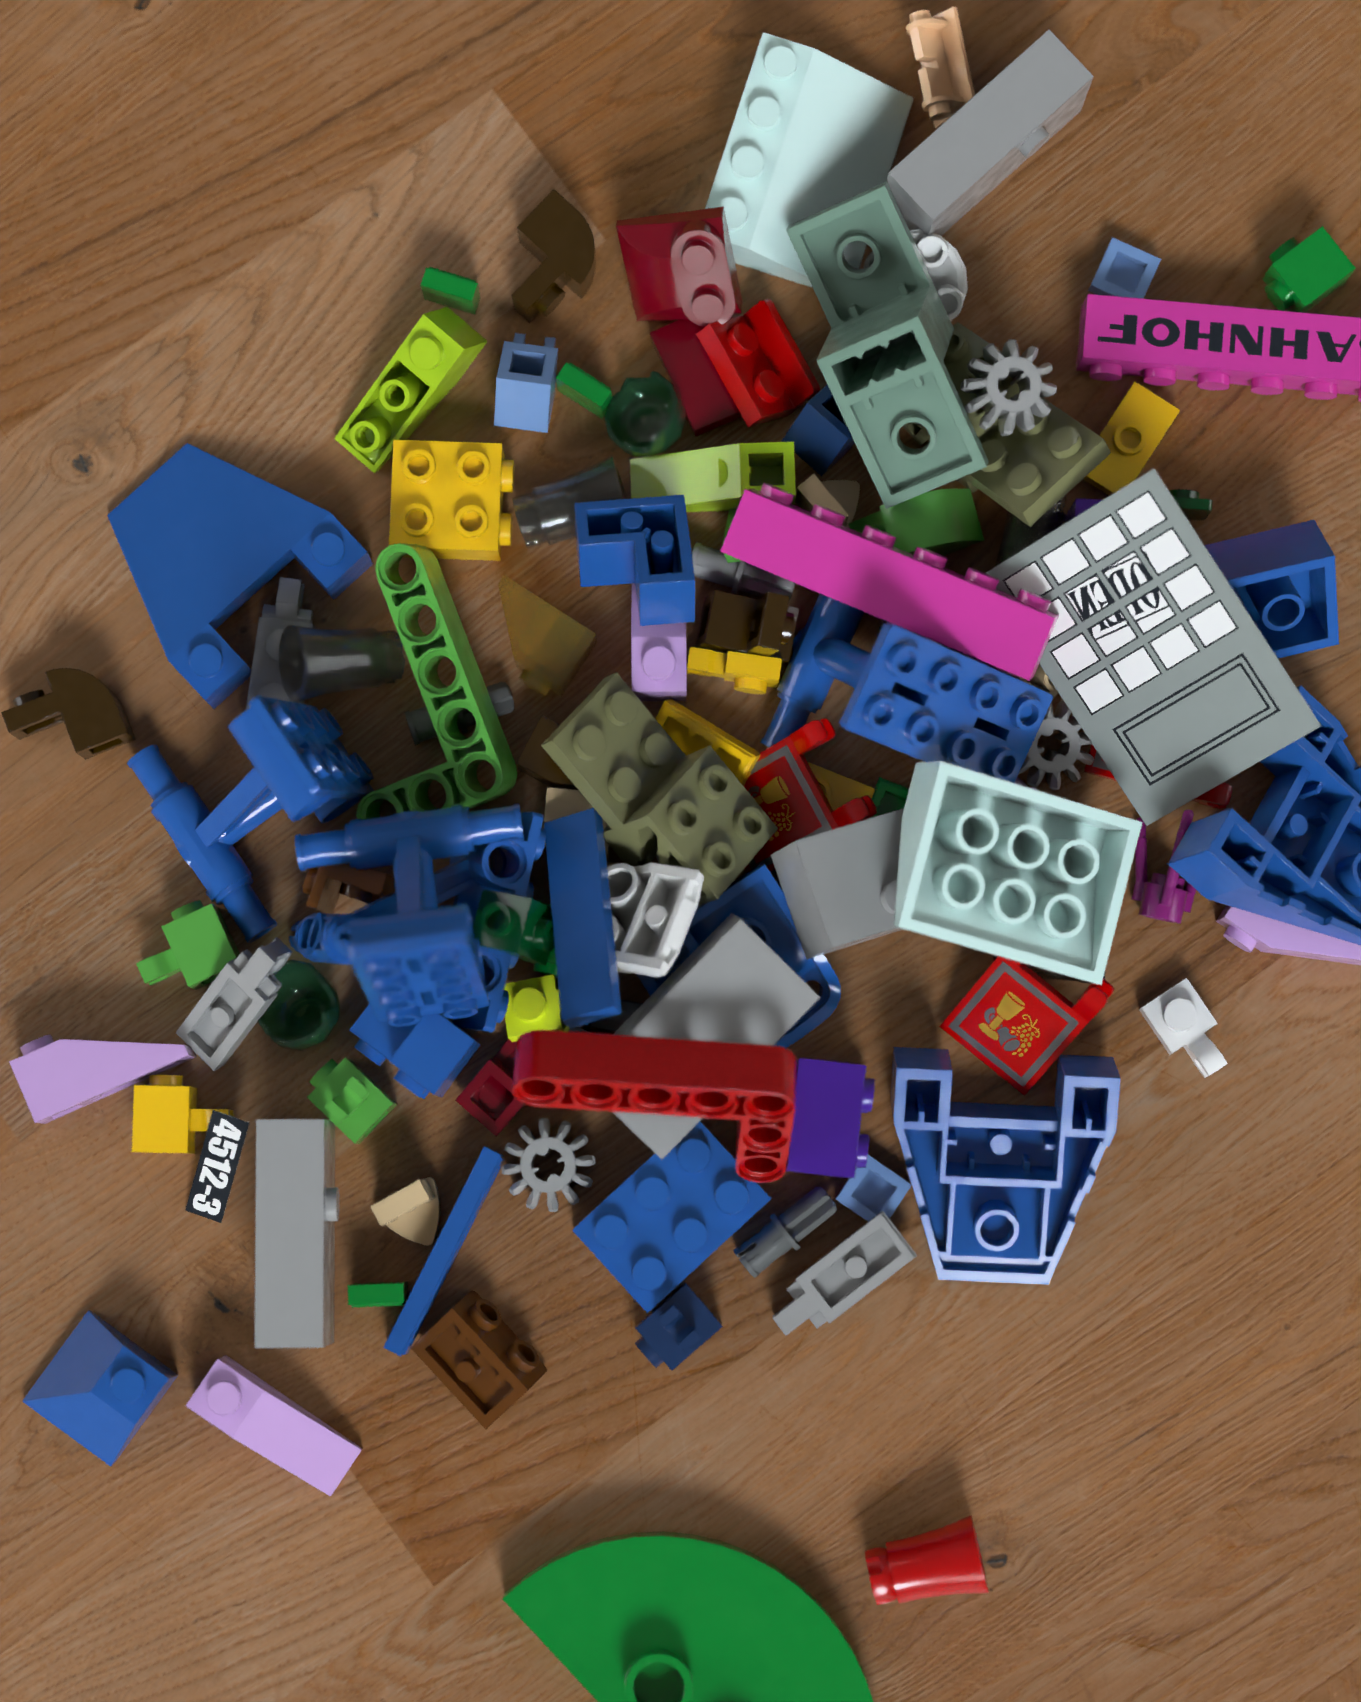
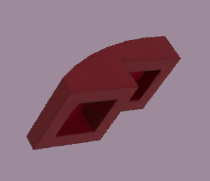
[649,319,742,437]
[455,1039,526,1136]

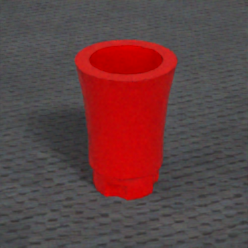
[865,1515,989,1605]

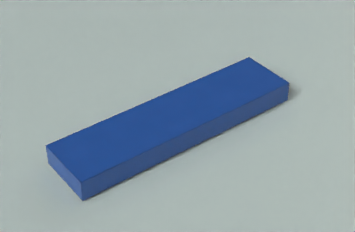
[544,808,622,1028]
[383,1146,505,1356]

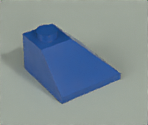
[22,1310,178,1467]

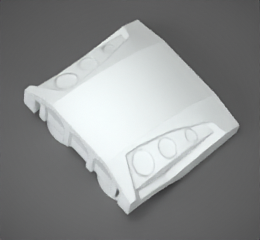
[607,862,704,977]

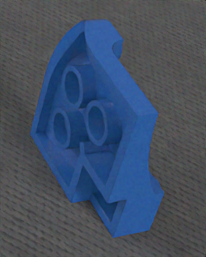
[636,863,841,1048]

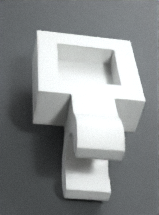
[1139,978,1227,1078]

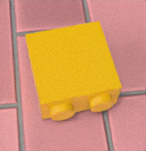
[389,440,514,561]

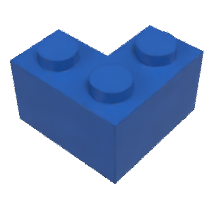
[574,495,695,626]
[350,1003,481,1099]

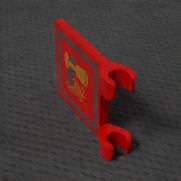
[744,718,877,873]
[939,956,1114,1096]

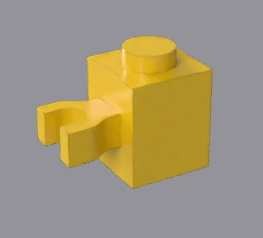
[132,1075,234,1154]

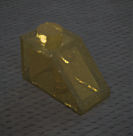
[498,575,597,696]

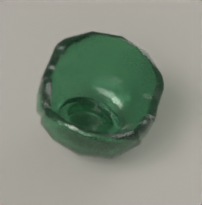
[604,371,686,457]
[258,960,340,1051]

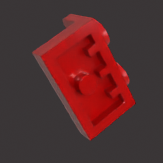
[696,299,820,428]

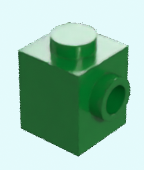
[1262,226,1356,313]

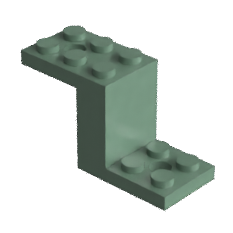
[786,181,989,509]

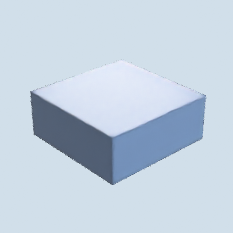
[1088,237,1161,299]
[835,1155,912,1222]

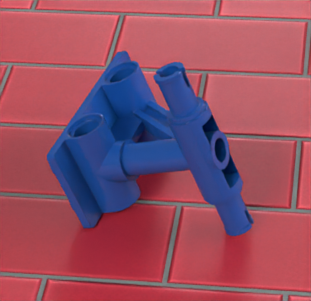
[760,594,1053,783]
[127,695,374,943]
[295,804,524,1026]
[288,812,546,1032]

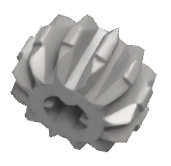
[960,339,1057,436]
[1019,699,1094,790]
[502,1118,596,1212]

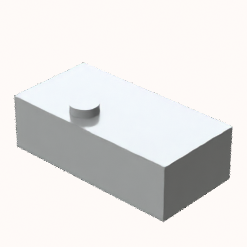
[887,30,1094,236]
[771,809,904,960]
[613,913,820,1159]
[255,1119,340,1348]

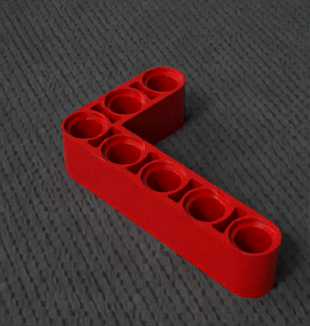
[512,1030,797,1183]

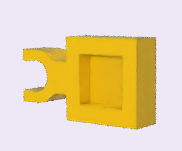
[687,647,782,694]

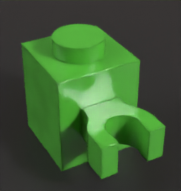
[136,900,240,990]
[307,1057,398,1144]

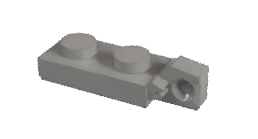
[246,577,315,710]
[176,937,293,1071]
[772,1211,917,1336]

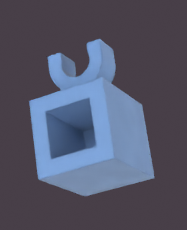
[494,333,558,433]

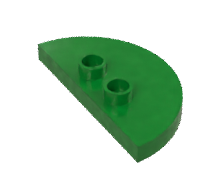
[502,1531,873,1702]

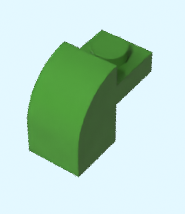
[848,489,984,556]

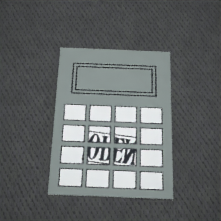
[986,469,1321,826]

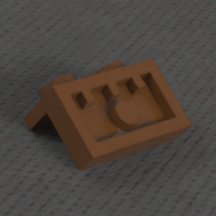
[303,863,396,913]
[410,1290,547,1429]

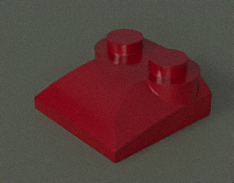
[616,206,743,327]

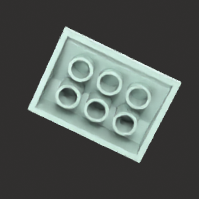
[705,32,913,288]
[894,761,1142,985]

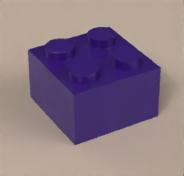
[786,1058,875,1178]

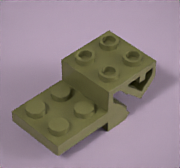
[902,322,1111,527]
[541,672,778,905]

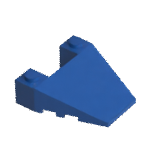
[107,443,373,709]
[1168,685,1361,945]
[890,1047,1121,1285]

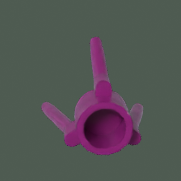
[1131,809,1224,924]

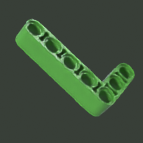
[356,543,517,820]

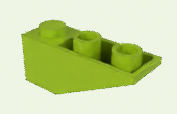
[334,307,488,473]
[630,441,796,512]

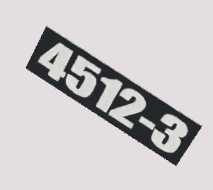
[185,1110,250,1223]

